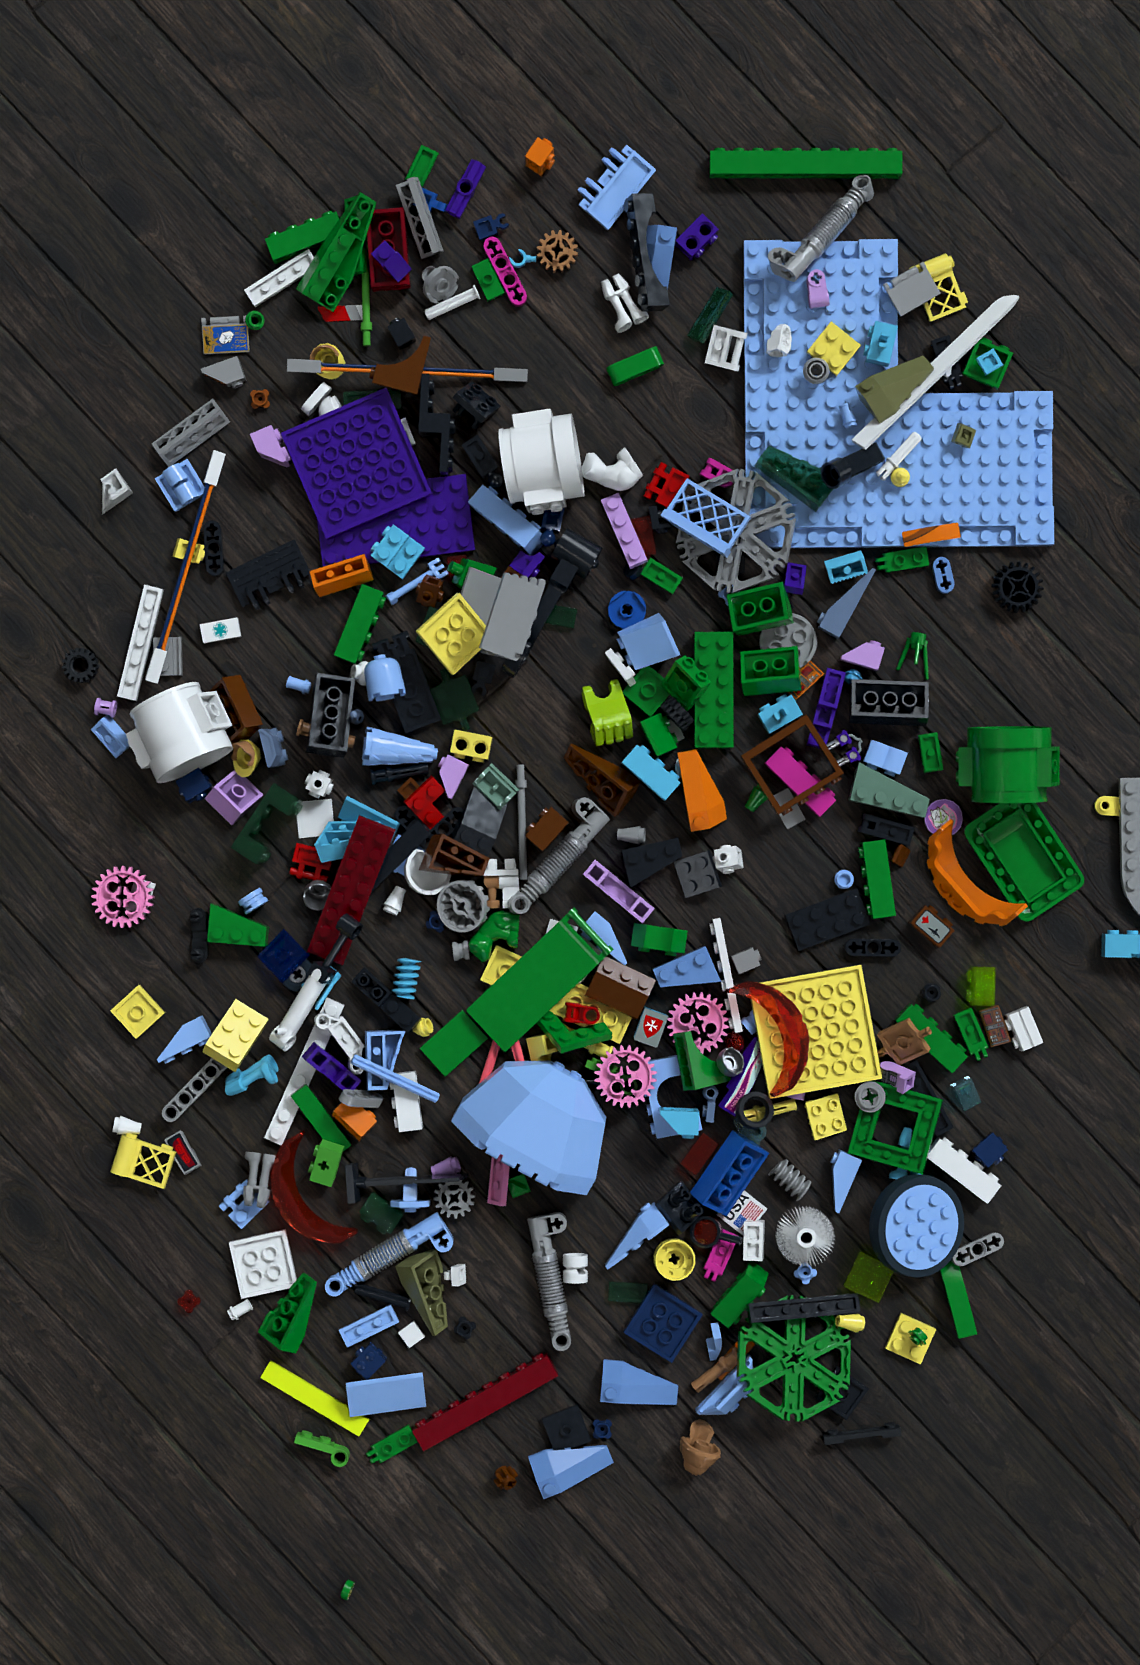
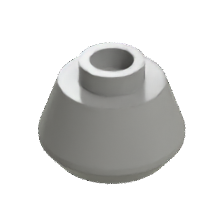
[803,358,829,384]

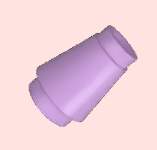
[431,1156,461,1175]

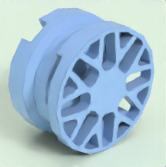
[238,888,269,915]

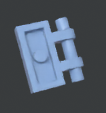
[219,1179,270,1229]

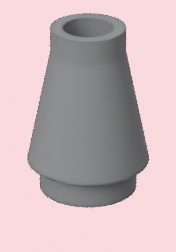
[617,826,646,845]

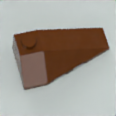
[564,744,641,817]

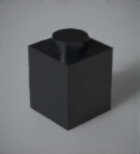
[387,318,416,350]

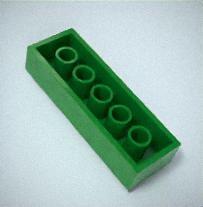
[694,632,734,748]

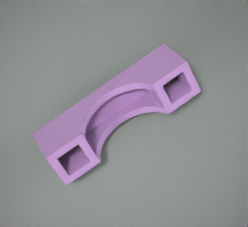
[583,860,655,923]

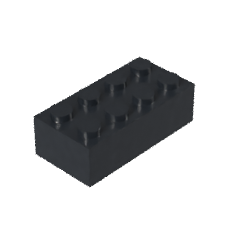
[306,673,355,758]

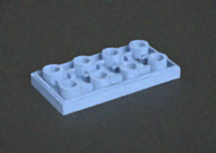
[346,1372,426,1417]

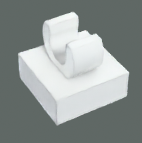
[444,1264,466,1286]

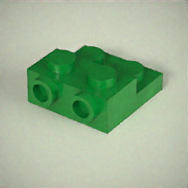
[962,337,1013,389]
[661,655,711,711]

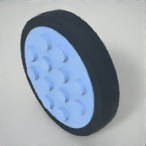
[869,1174,964,1277]

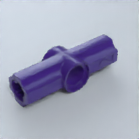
[445,159,486,219]

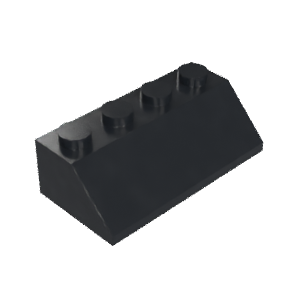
[849,679,929,726]

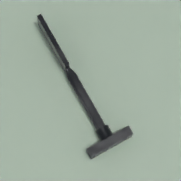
[345,1162,469,1204]

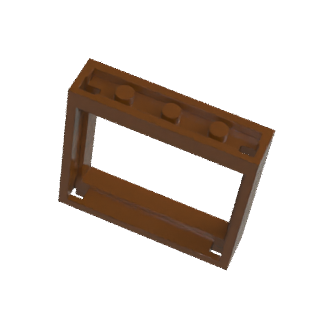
[741,714,844,816]

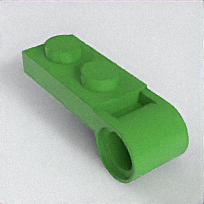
[585,1057,638,1095]
[294,1430,350,1467]

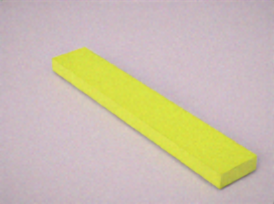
[260,1360,369,1436]

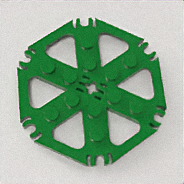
[737,1295,851,1422]

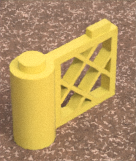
[909,253,968,322]
[110,1133,176,1189]

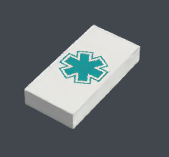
[200,617,242,644]

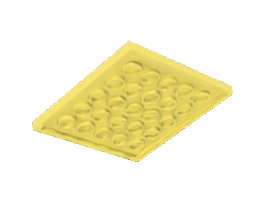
[748,965,882,1099]

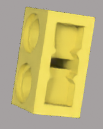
[450,730,493,763]

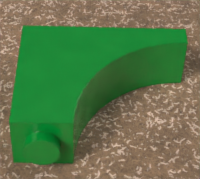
[673,1031,731,1091]

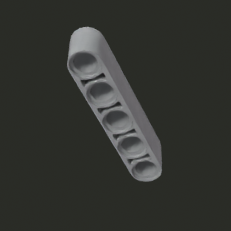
[162,1058,227,1122]

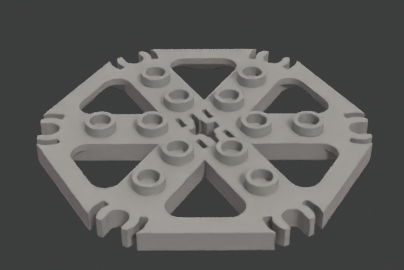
[676,469,796,593]

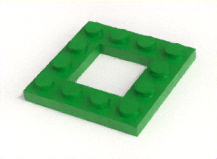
[848,1080,943,1174]

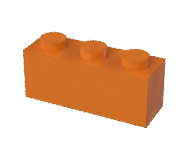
[310,554,374,597]

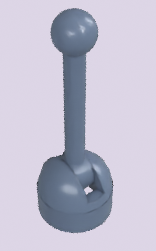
[350,709,364,725]

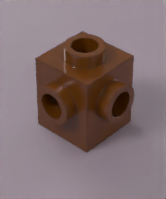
[415,574,444,608]

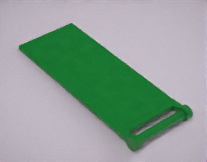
[466,907,614,1052]

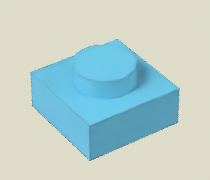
[976,348,1003,376]

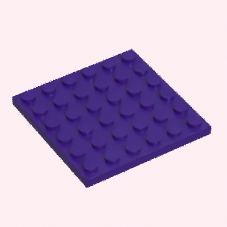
[281,387,432,539]

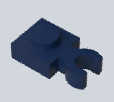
[473,213,509,241]

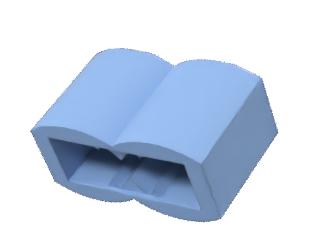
[863,740,908,777]

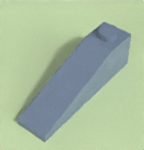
[817,568,876,639]

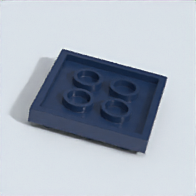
[623,1283,703,1363]

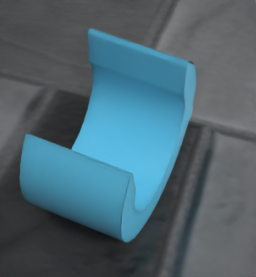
[509,249,536,268]

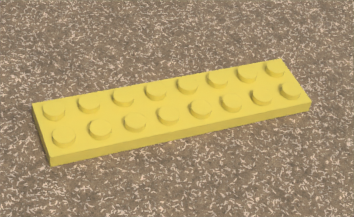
[480,945,632,1044]

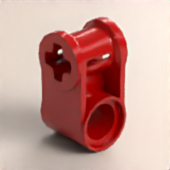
[563,1002,601,1024]

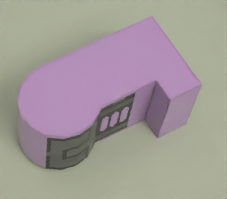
[879,1061,916,1094]

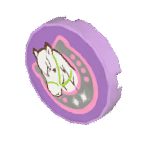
[924,799,963,835]

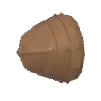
[680,1419,721,1476]

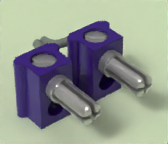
[826,730,862,766]

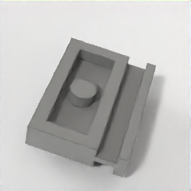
[153,637,183,676]

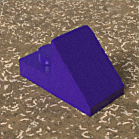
[371,241,412,283]
[783,562,806,595]

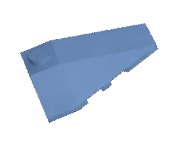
[647,225,677,290]

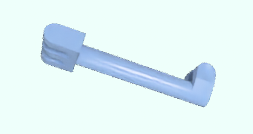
[385,558,449,606]

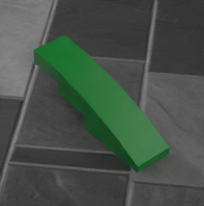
[940,1257,977,1339]

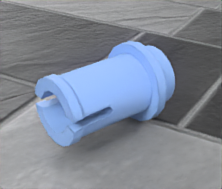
[839,403,857,429]
[286,676,312,694]

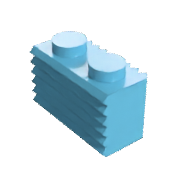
[824,550,868,584]

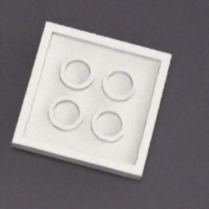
[229,1229,297,1299]

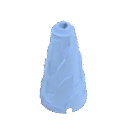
[362,727,438,766]

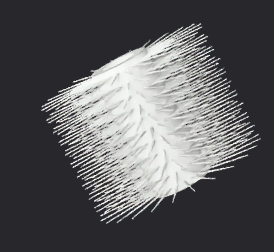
[775,1206,836,1267]

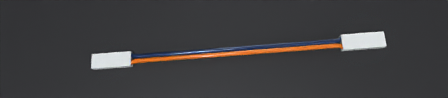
[145,450,226,684]

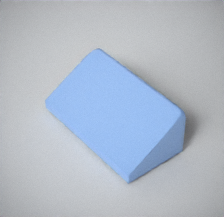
[91,715,130,758]

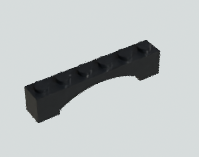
[624,193,670,312]

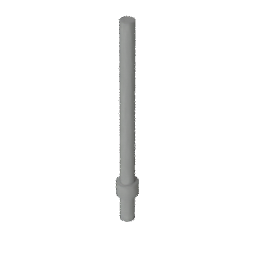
[515,765,527,880]

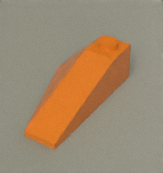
[677,749,727,832]

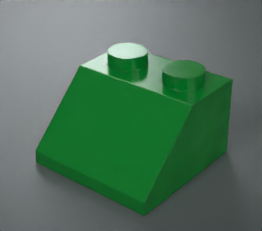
[640,713,679,758]

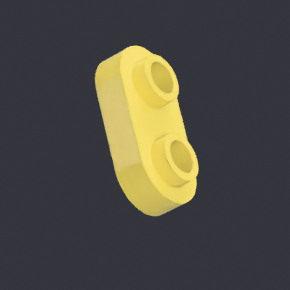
[1094,796,1120,816]

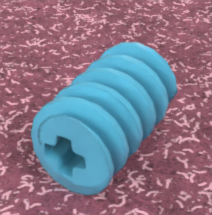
[391,958,422,999]

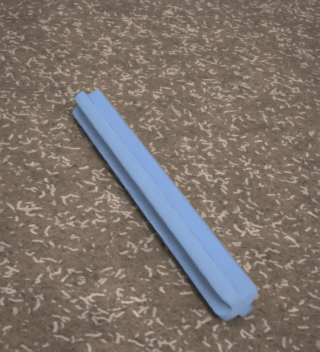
[351,1055,440,1103]

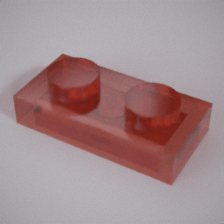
[631,516,656,556]
[680,1133,719,1175]

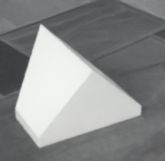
[100,469,133,515]

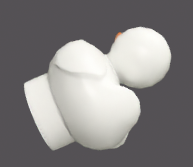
[350,661,369,686]

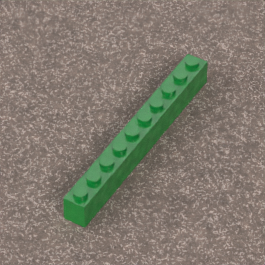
[709,148,902,179]

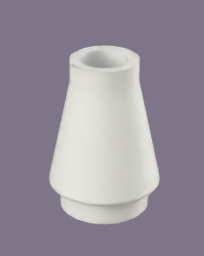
[383,886,406,916]
[112,1116,142,1135]

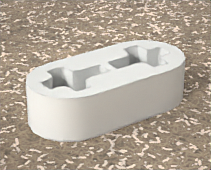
[301,382,332,416]

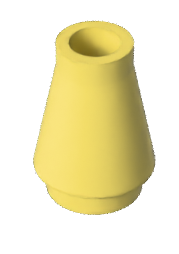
[835,1313,865,1333]

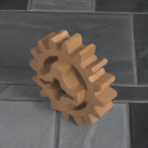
[537,230,578,273]

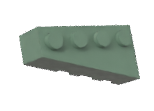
[848,762,930,818]

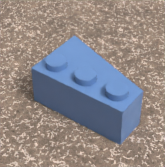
[652,946,721,987]

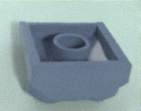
[258,727,288,769]

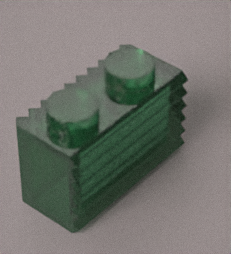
[359,1192,404,1234]

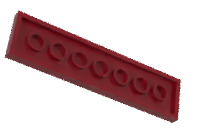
[307,815,396,965]

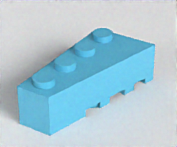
[1101,930,1140,958]

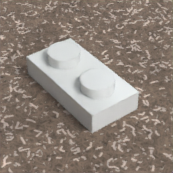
[605,648,636,687]

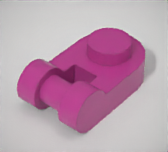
[699,458,733,488]

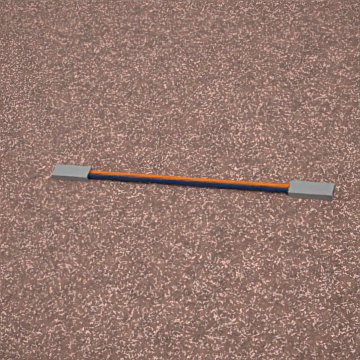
[287,359,528,382]

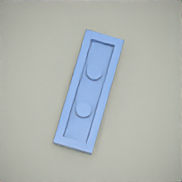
[339,1304,399,1347]

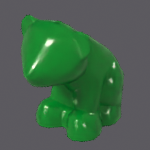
[468,911,520,962]

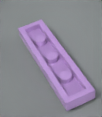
[601,493,648,569]

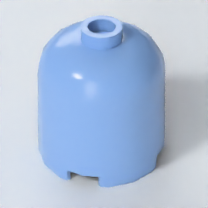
[364,655,406,701]

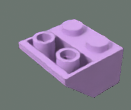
[250,425,291,467]

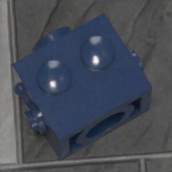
[175,767,212,803]
[971,1132,1008,1168]
[351,1342,387,1380]

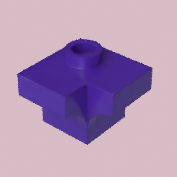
[509,551,545,581]

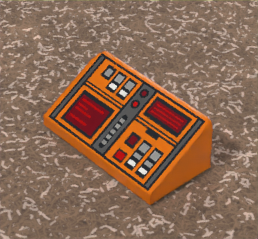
[787,661,824,700]

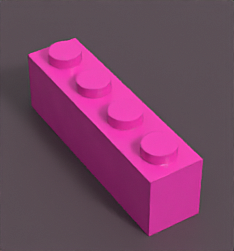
[764,746,836,817]

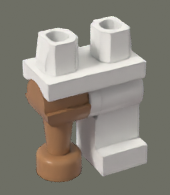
[484,858,520,908]

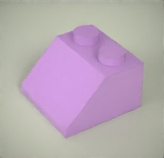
[205,770,263,825]

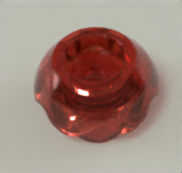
[724,1031,744,1052]

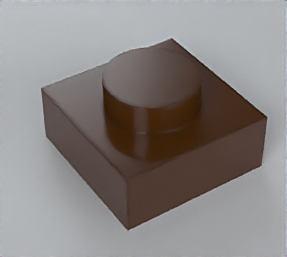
[397,777,420,799]

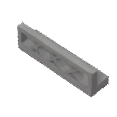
[396,177,443,259]
[151,398,230,467]

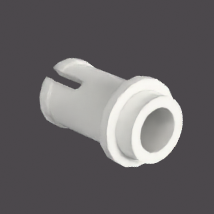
[227,1299,253,1320]

